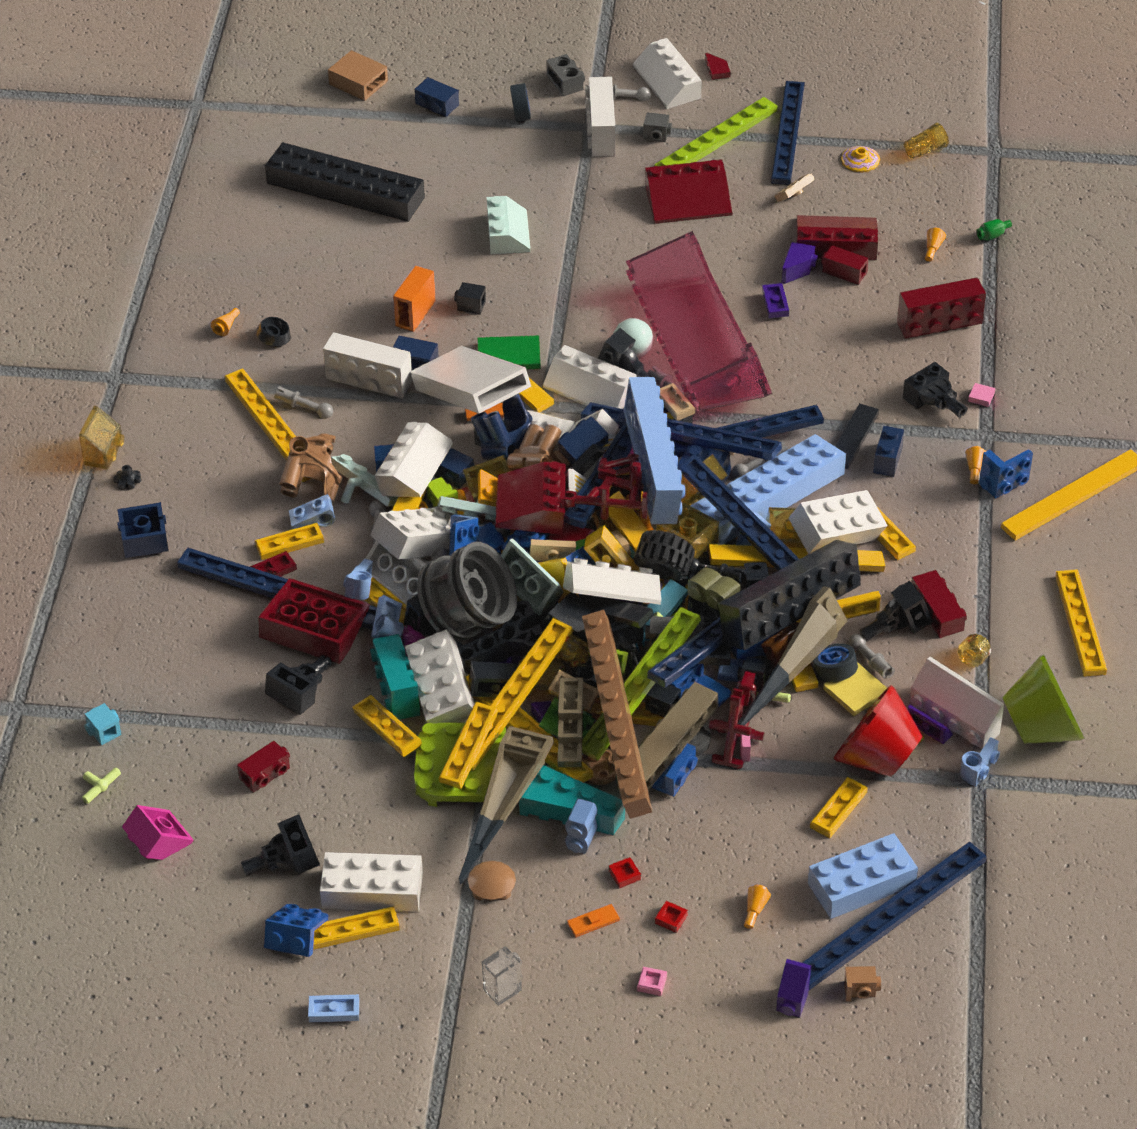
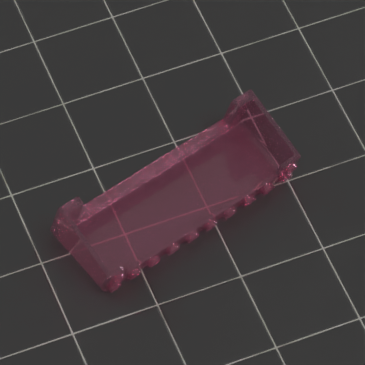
[626,231,772,412]

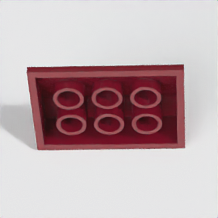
[645,159,733,224]
[797,215,878,260]
[495,461,566,535]
[258,578,370,664]

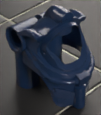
[470,393,533,461]

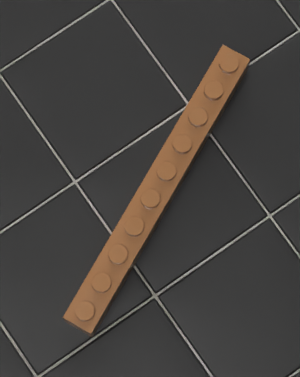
[582,610,652,819]

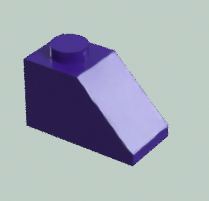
[782,242,818,284]
[776,959,811,1018]

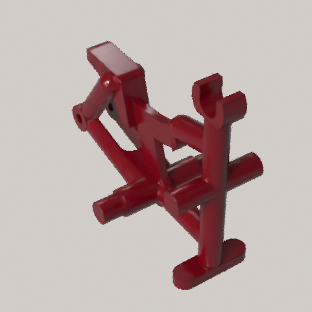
[564,453,648,520]
[709,671,765,769]

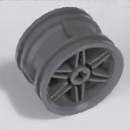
[417,542,517,642]

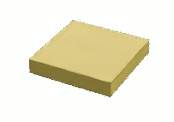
[823,662,887,716]

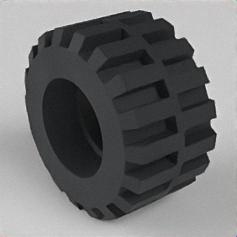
[633,530,695,581]

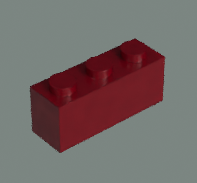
[911,570,967,638]

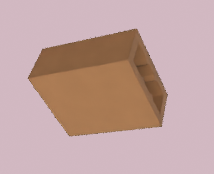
[328,50,388,101]

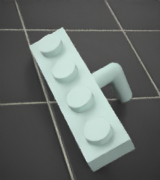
[331,454,398,507]
[437,496,496,522]

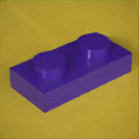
[762,283,789,318]

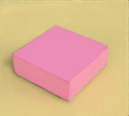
[968,383,995,407]
[740,734,751,761]
[637,967,667,996]

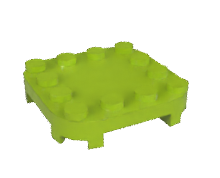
[414,722,506,807]

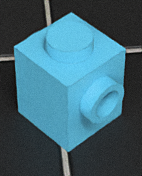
[84,703,121,745]

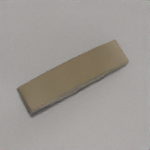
[558,678,583,767]

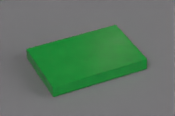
[477,335,541,370]

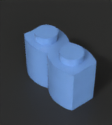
[565,799,597,854]

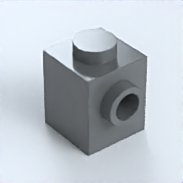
[643,112,672,142]

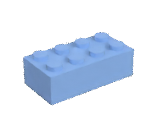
[808,833,918,919]

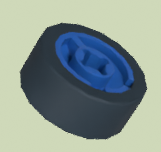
[510,83,531,121]
[813,644,858,682]

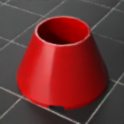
[833,685,923,777]

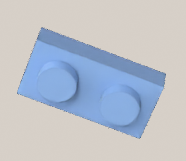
[308,994,359,1022]

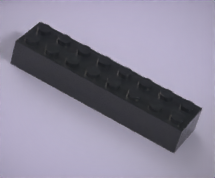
[265,142,425,222]
[719,540,861,650]

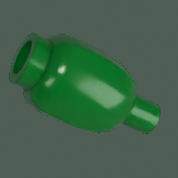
[976,219,1012,241]

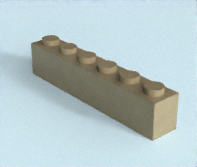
[615,682,718,792]

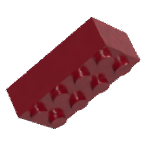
[897,277,986,339]

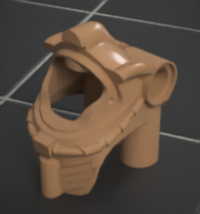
[507,424,571,471]
[279,433,342,503]

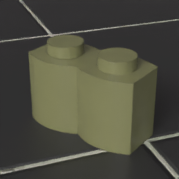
[688,568,740,611]

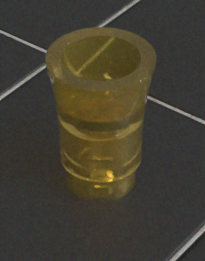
[904,122,949,159]

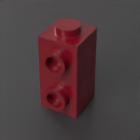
[821,245,869,285]
[237,740,290,793]

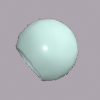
[613,318,654,358]

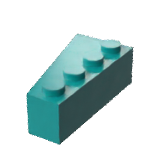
[370,634,420,720]
[519,765,625,835]

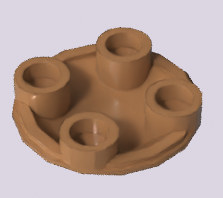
[582,749,616,785]
[468,861,516,900]

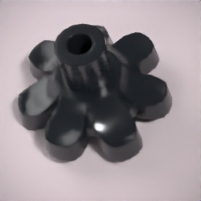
[113,465,142,489]

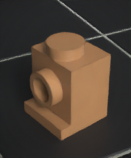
[844,966,881,1002]

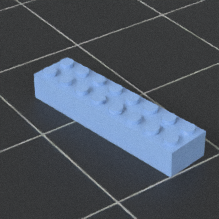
[624,377,685,524]
[690,434,846,545]

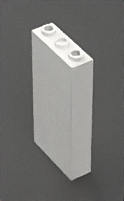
[410,346,531,413]

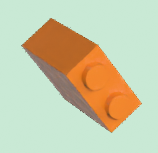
[393,266,436,332]

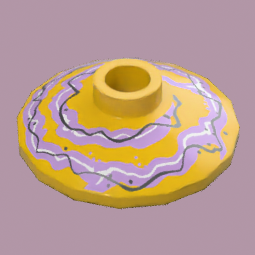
[841,146,880,173]

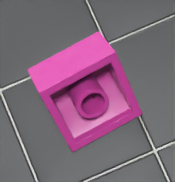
[122,805,194,860]

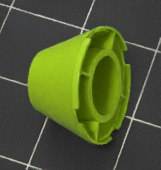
[1002,654,1085,744]

